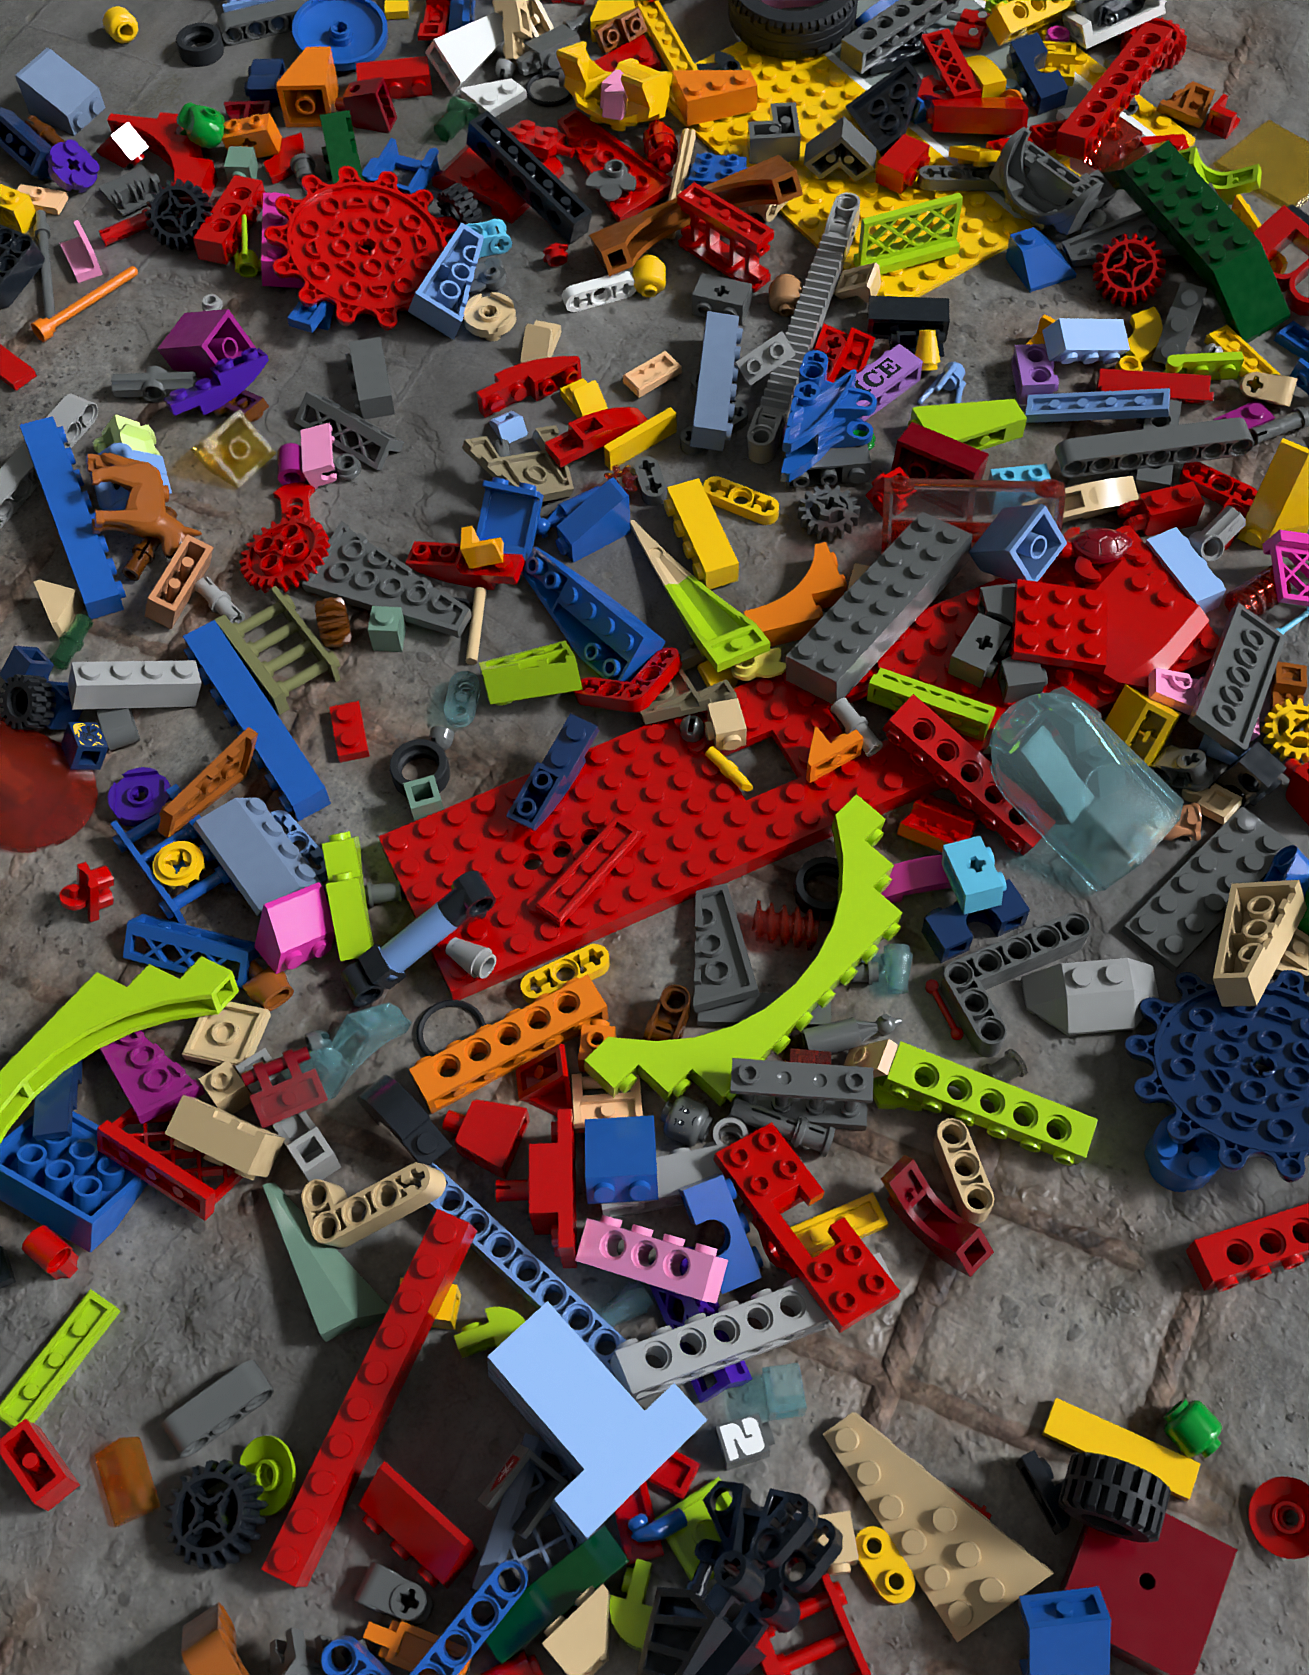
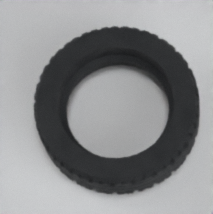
[728,0,858,59]

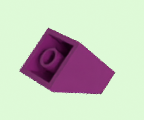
[157,309,257,379]

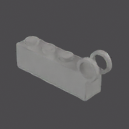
[601,1117,748,1218]

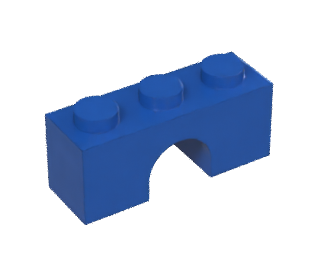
[678,1173,764,1294]

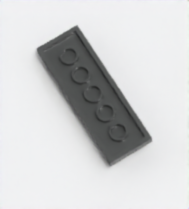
[1188,603,1286,757]
[1121,806,1294,973]

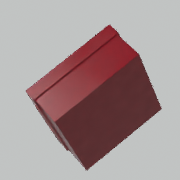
[1058,1513,1238,1675]

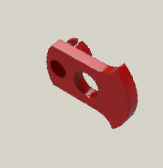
[918,74,964,101]
[273,482,316,521]

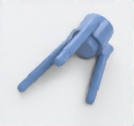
[917,362,966,404]

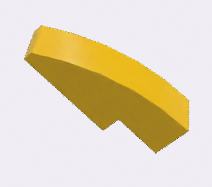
[965,55,1007,98]

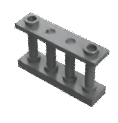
[729,1058,874,1131]

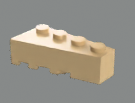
[1213,880,1307,1007]

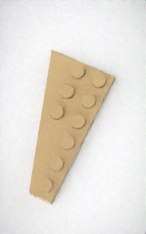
[823,1412,1055,1642]

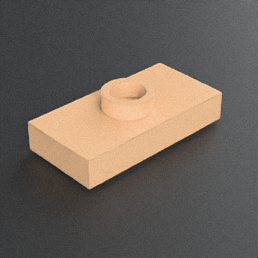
[17,184,69,215]
[623,351,682,398]
[843,1039,898,1078]

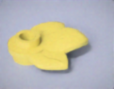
[731,647,786,681]

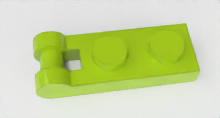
[1163,351,1244,380]

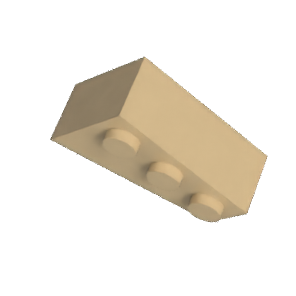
[165,1095,285,1180]

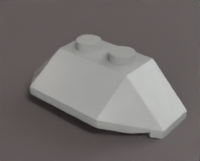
[1021,958,1159,1035]

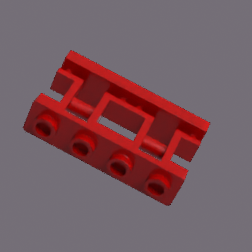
[677,182,774,292]

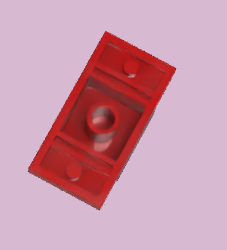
[495,1109,577,1269]

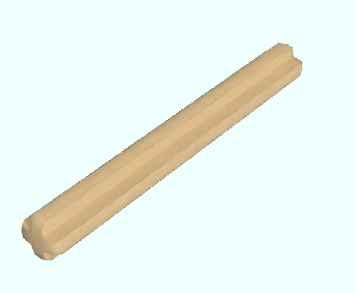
[665,128,696,239]

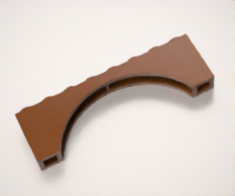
[589,155,803,276]

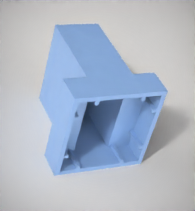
[487,1301,707,1544]

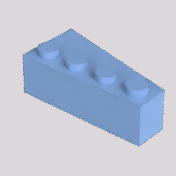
[408,222,484,340]

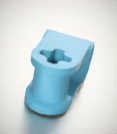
[466,219,512,258]

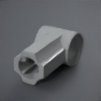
[1188,506,1246,562]

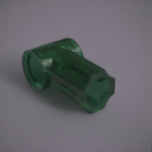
[433,96,479,143]

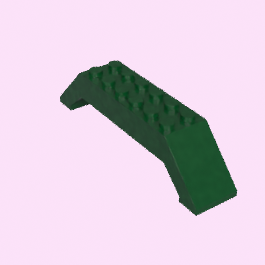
[1100,141,1290,343]

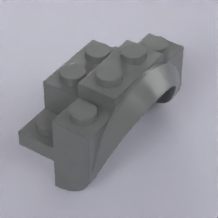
[989,127,1107,235]

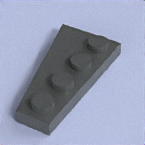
[693,883,759,1013]

